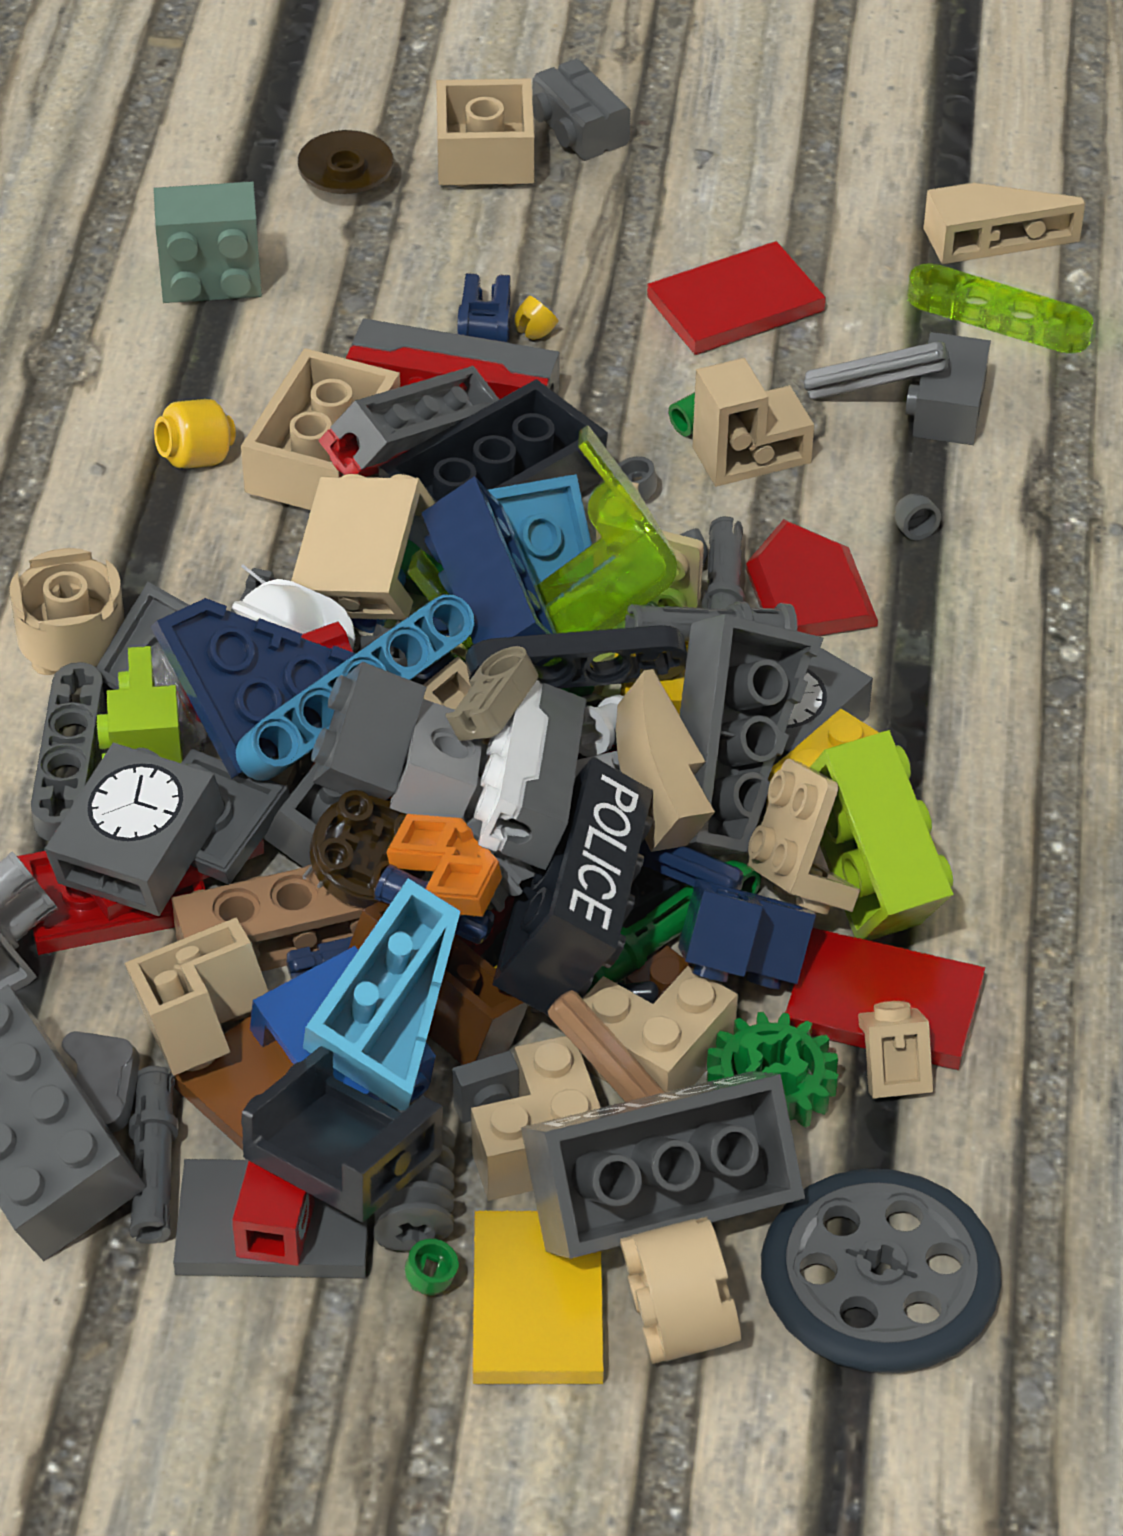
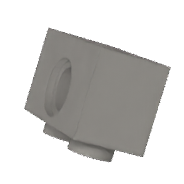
[390,699,488,818]

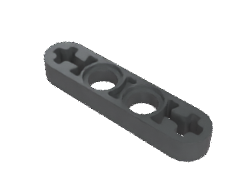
[31,662,105,841]

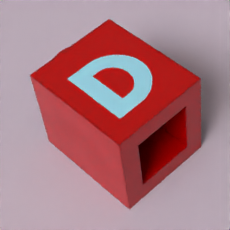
[232,1161,315,1266]

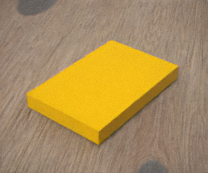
[473,1211,603,1384]

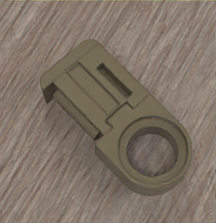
[445,646,538,741]

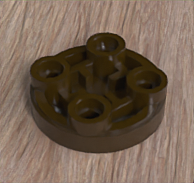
[309,790,425,908]

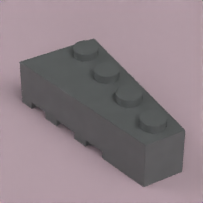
[680,614,824,857]

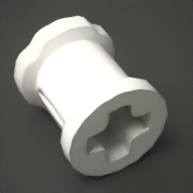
[579,695,624,757]

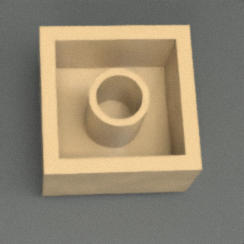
[436,78,534,186]

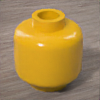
[154,399,236,469]

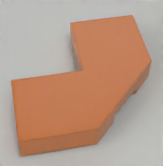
[387,814,502,917]

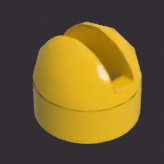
[515,295,559,340]

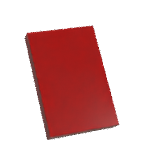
[647,241,826,355]
[17,851,205,955]
[785,928,986,1070]

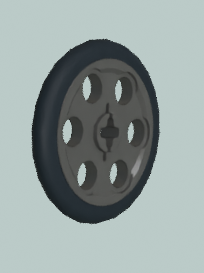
[761,1169,1002,1373]

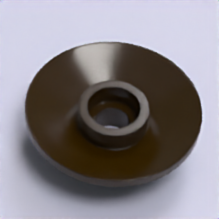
[297,130,393,194]

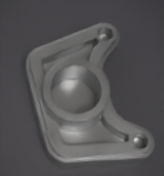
[62,1031,140,1133]

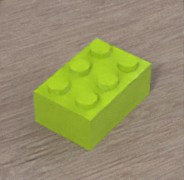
[810,730,954,941]

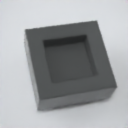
[453,1051,519,1124]

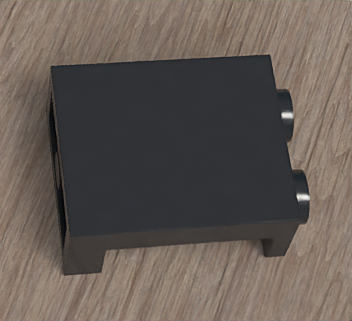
[241,1046,443,1223]

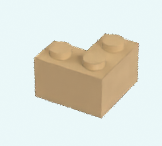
[692,358,814,487]
[125,917,269,1076]
[581,966,738,1092]
[471,1035,601,1201]

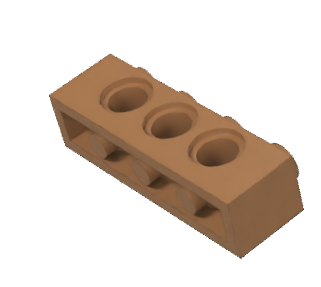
[172,864,365,972]

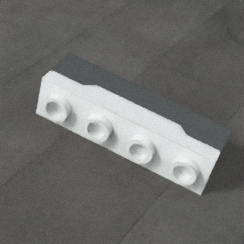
[474,680,586,870]

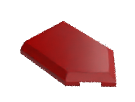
[746,519,878,636]

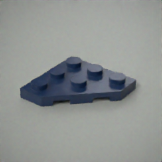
[151,598,355,779]

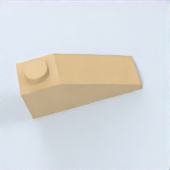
[923,183,1085,264]

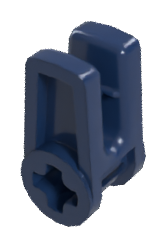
[457,273,511,343]

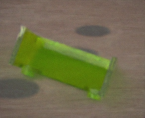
[408,425,677,666]

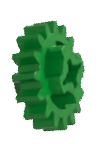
[706,1012,839,1128]

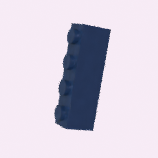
[421,476,556,666]

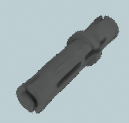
[702,516,745,609]
[129,1066,178,1244]

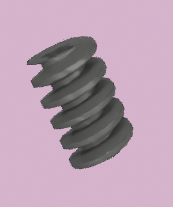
[374,1110,455,1251]

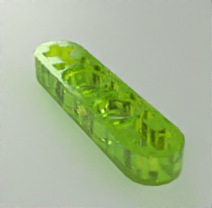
[907,263,1094,354]

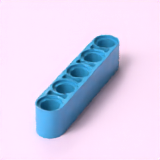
[236,595,474,780]

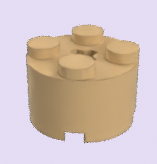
[10,548,125,675]
[620,1217,741,1364]

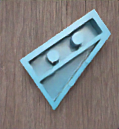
[303,878,460,1110]

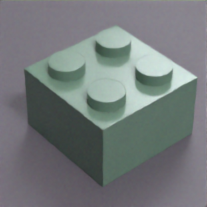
[154,182,262,303]

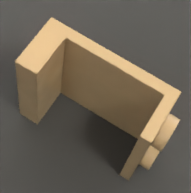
[291,474,435,620]

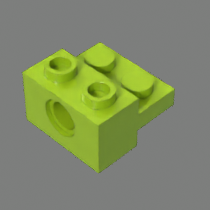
[97,646,184,763]

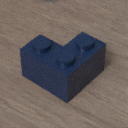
[678,878,816,989]

